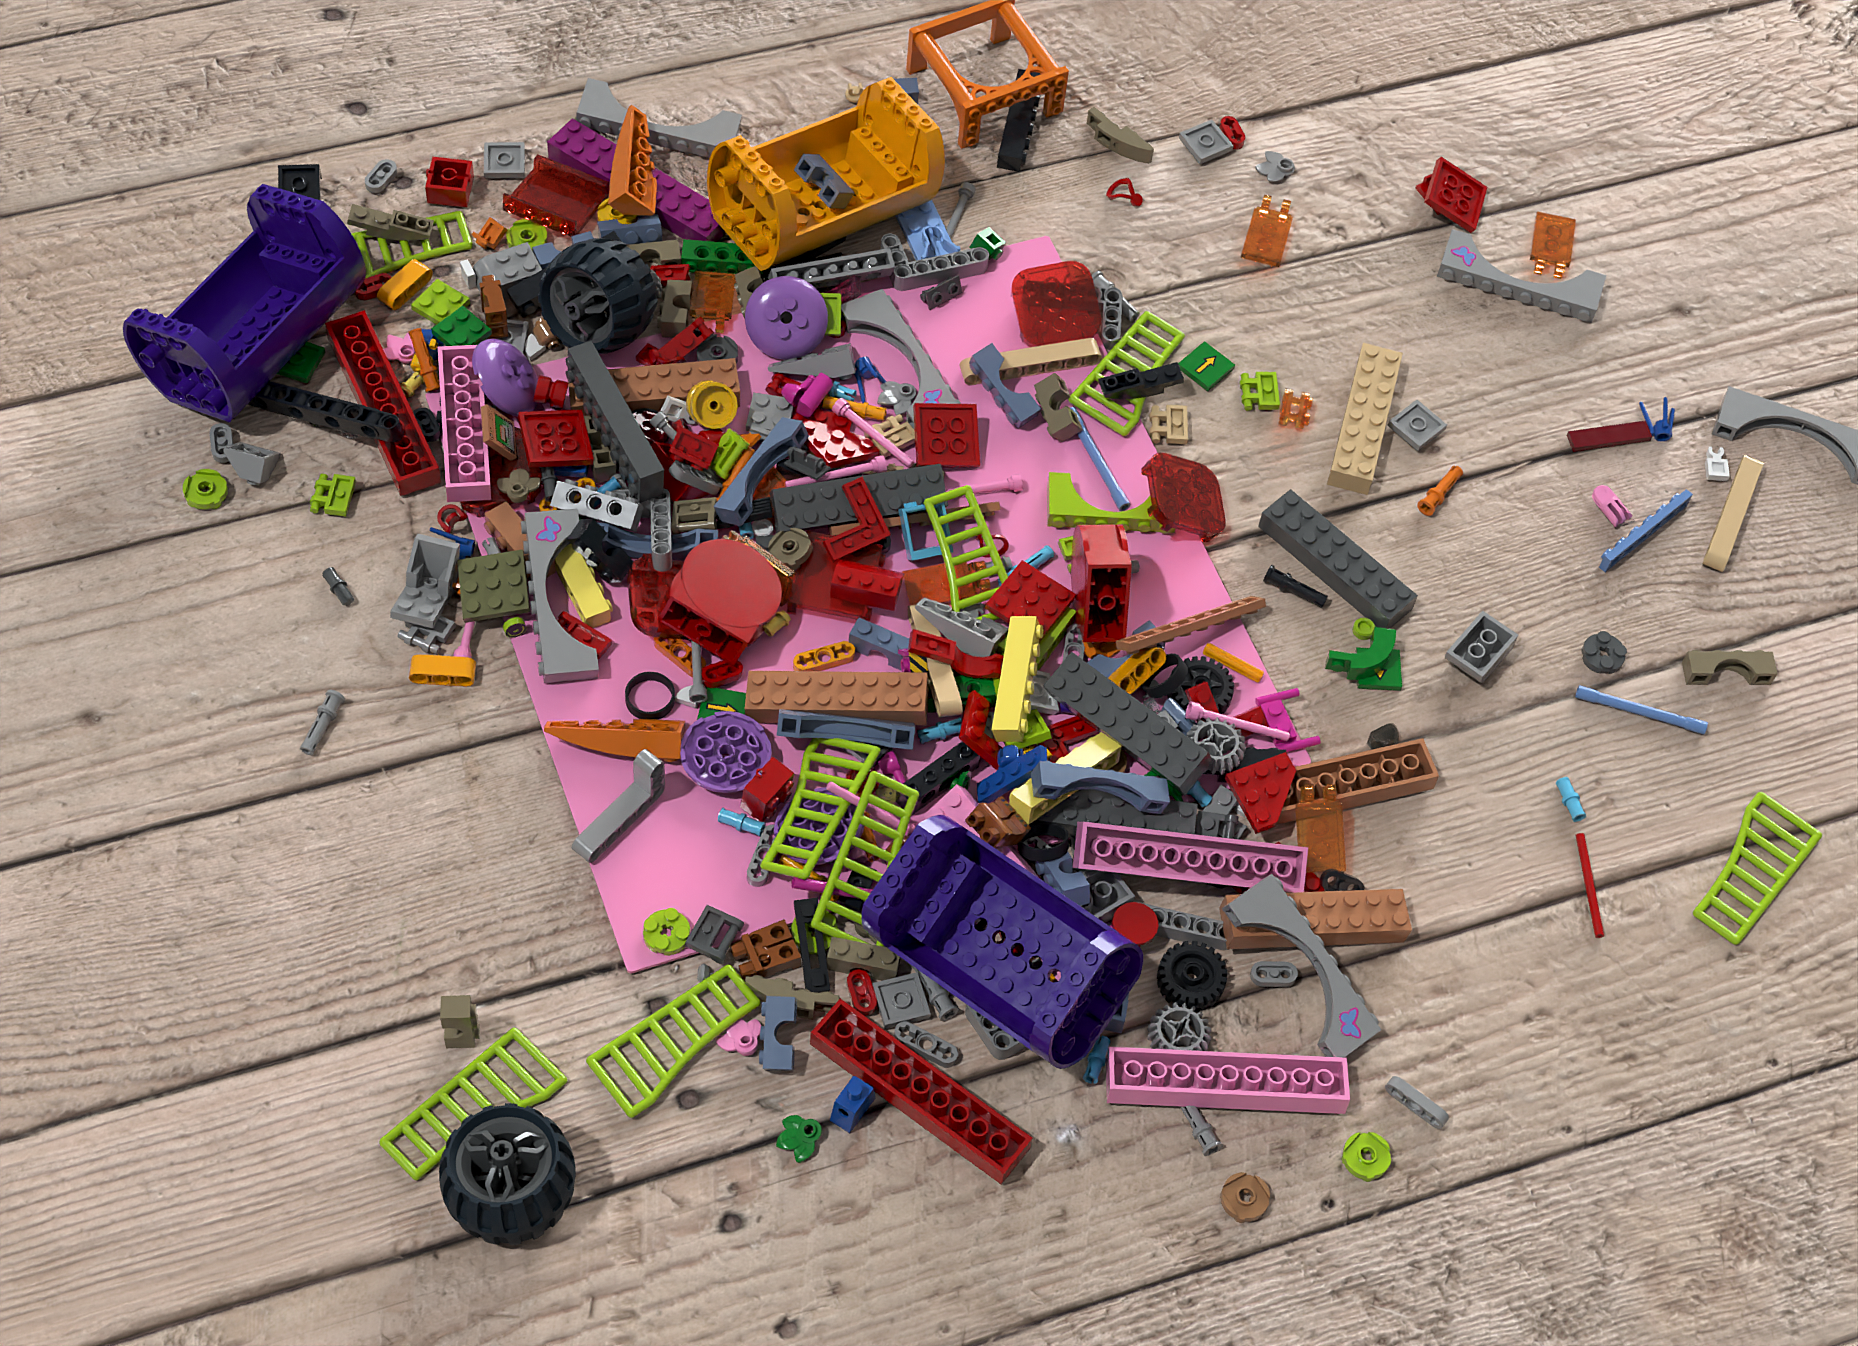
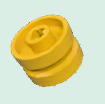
[686,380,738,429]

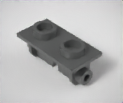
[920,275,963,310]
[784,446,831,480]

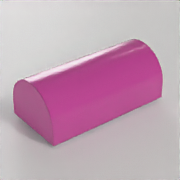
[797,372,833,417]

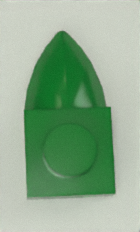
[950,771,971,790]

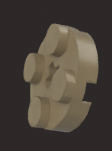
[768,528,813,570]

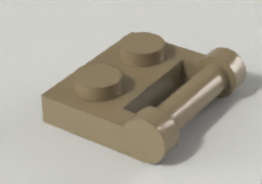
[671,497,717,535]

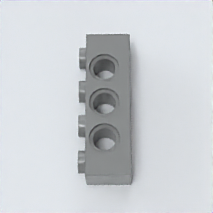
[550,479,644,532]

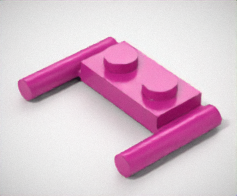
[1255,688,1321,753]

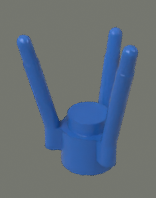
[854,357,887,403]
[1639,397,1675,441]
[430,527,475,560]

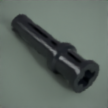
[1263,565,1328,608]

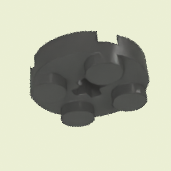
[697,334,738,363]
[1581,631,1627,674]

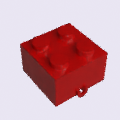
[425,157,474,208]
[740,757,794,822]

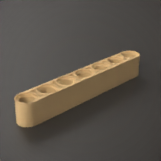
[959,338,1102,385]
[1702,455,1764,572]
[908,605,963,718]

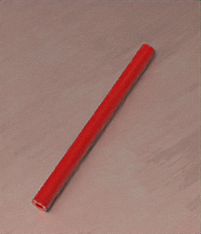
[1575,833,1604,938]

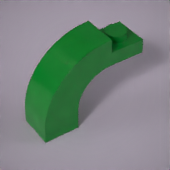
[1325,627,1396,680]

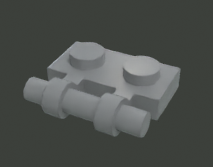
[398,616,456,655]

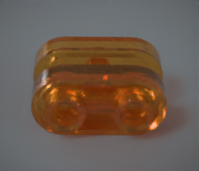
[1278,388,1313,429]

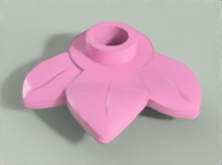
[383,333,415,363]
[715,1019,761,1056]

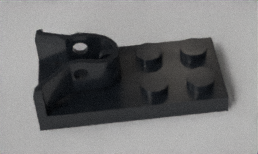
[278,164,322,200]

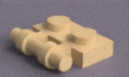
[1149,405,1188,444]
[864,414,915,457]

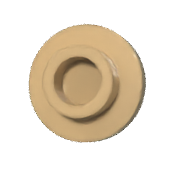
[845,83,863,103]

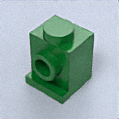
[969,227,1006,260]

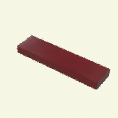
[1566,420,1652,452]

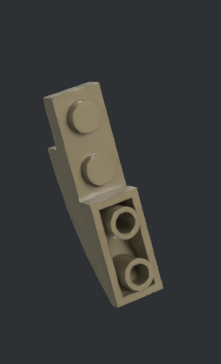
[1086,107,1154,164]
[347,204,434,241]
[745,975,839,1020]

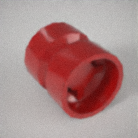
[533,375,569,409]

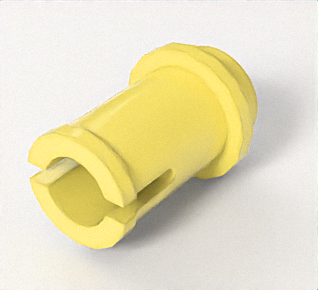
[400,372,424,398]
[762,610,791,637]

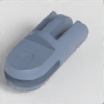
[1160,698,1197,735]

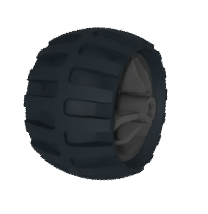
[538,238,657,354]
[439,1103,576,1246]

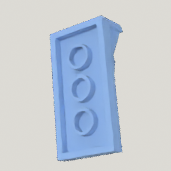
[896,200,960,261]

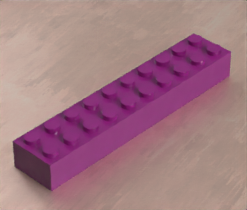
[547,118,726,242]

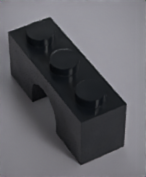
[567,518,635,583]

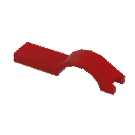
[908,629,1004,678]

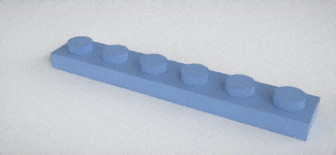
[1599,489,1693,573]

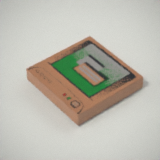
[481,404,517,461]

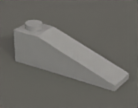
[768,343,856,380]
[915,598,1009,657]

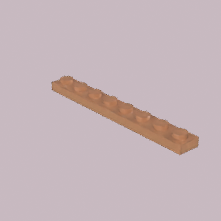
[828,502,1001,536]
[1116,596,1266,654]

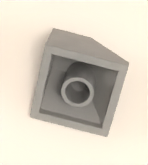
[223,442,281,485]

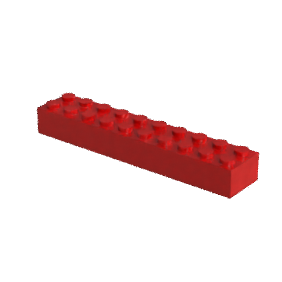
[325,310,441,496]
[810,998,1033,1185]

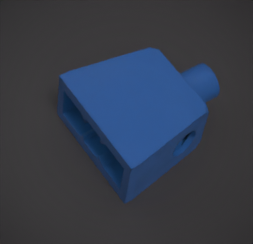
[830,1076,876,1134]

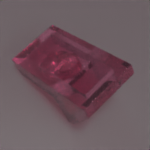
[827,275,861,304]

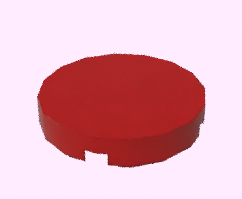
[1111,902,1159,947]

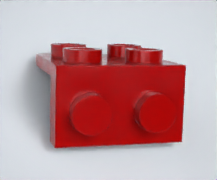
[669,426,719,471]

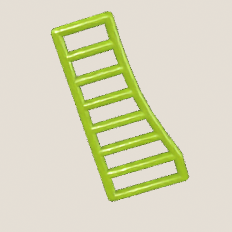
[351,211,473,278]
[1068,311,1185,436]
[924,485,1008,639]
[760,738,881,880]
[811,771,919,947]
[1693,792,1822,945]
[586,964,761,1118]
[379,1027,567,1180]

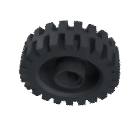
[1167,656,1234,714]
[1157,941,1228,1012]

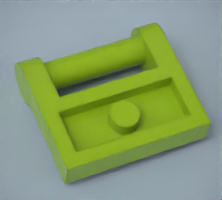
[709,428,750,480]

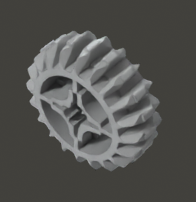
[1186,717,1246,775]
[1147,1002,1211,1051]

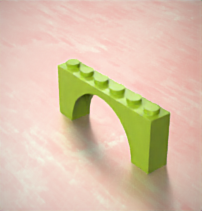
[1047,472,1178,534]

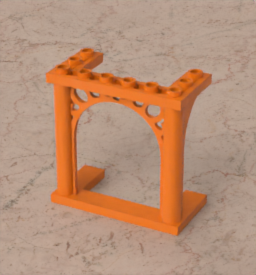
[906,0,1069,149]

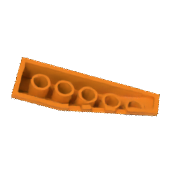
[608,105,657,216]
[544,719,685,762]

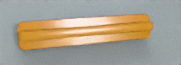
[1203,643,1264,682]

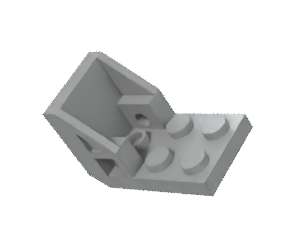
[390,534,460,628]

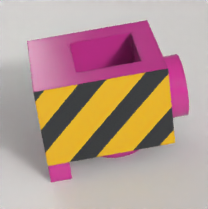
[898,648,928,674]

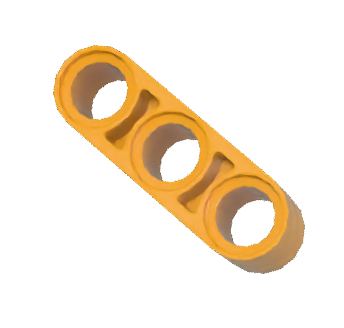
[377,259,433,310]
[1108,647,1166,694]
[409,654,476,687]

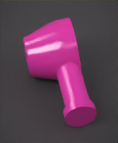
[781,375,815,406]
[878,751,906,784]

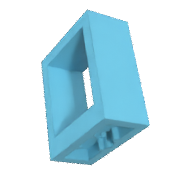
[898,502,953,561]

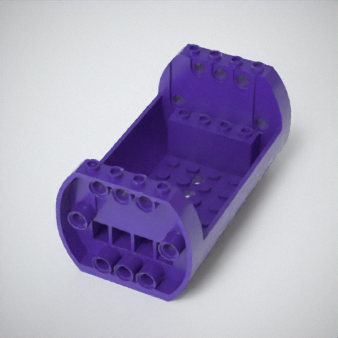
[123,184,366,422]
[861,815,1143,1069]

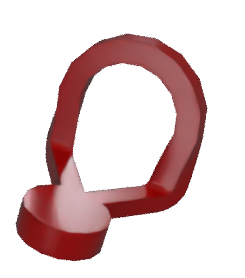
[1106,178,1143,207]
[649,349,687,365]
[437,504,468,533]
[976,534,1009,558]

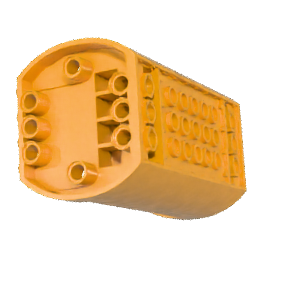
[707,77,945,271]

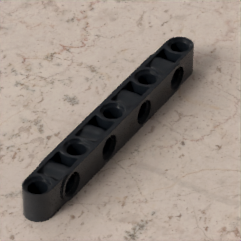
[247,381,405,443]

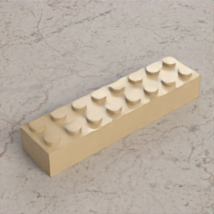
[1327,343,1403,495]

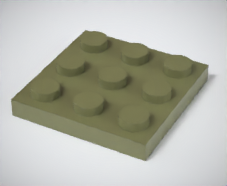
[457,549,531,623]

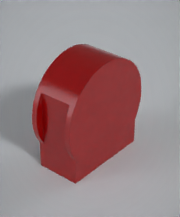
[1071,524,1132,642]
[657,539,782,666]

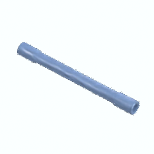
[1070,407,1131,511]
[1575,685,1708,735]

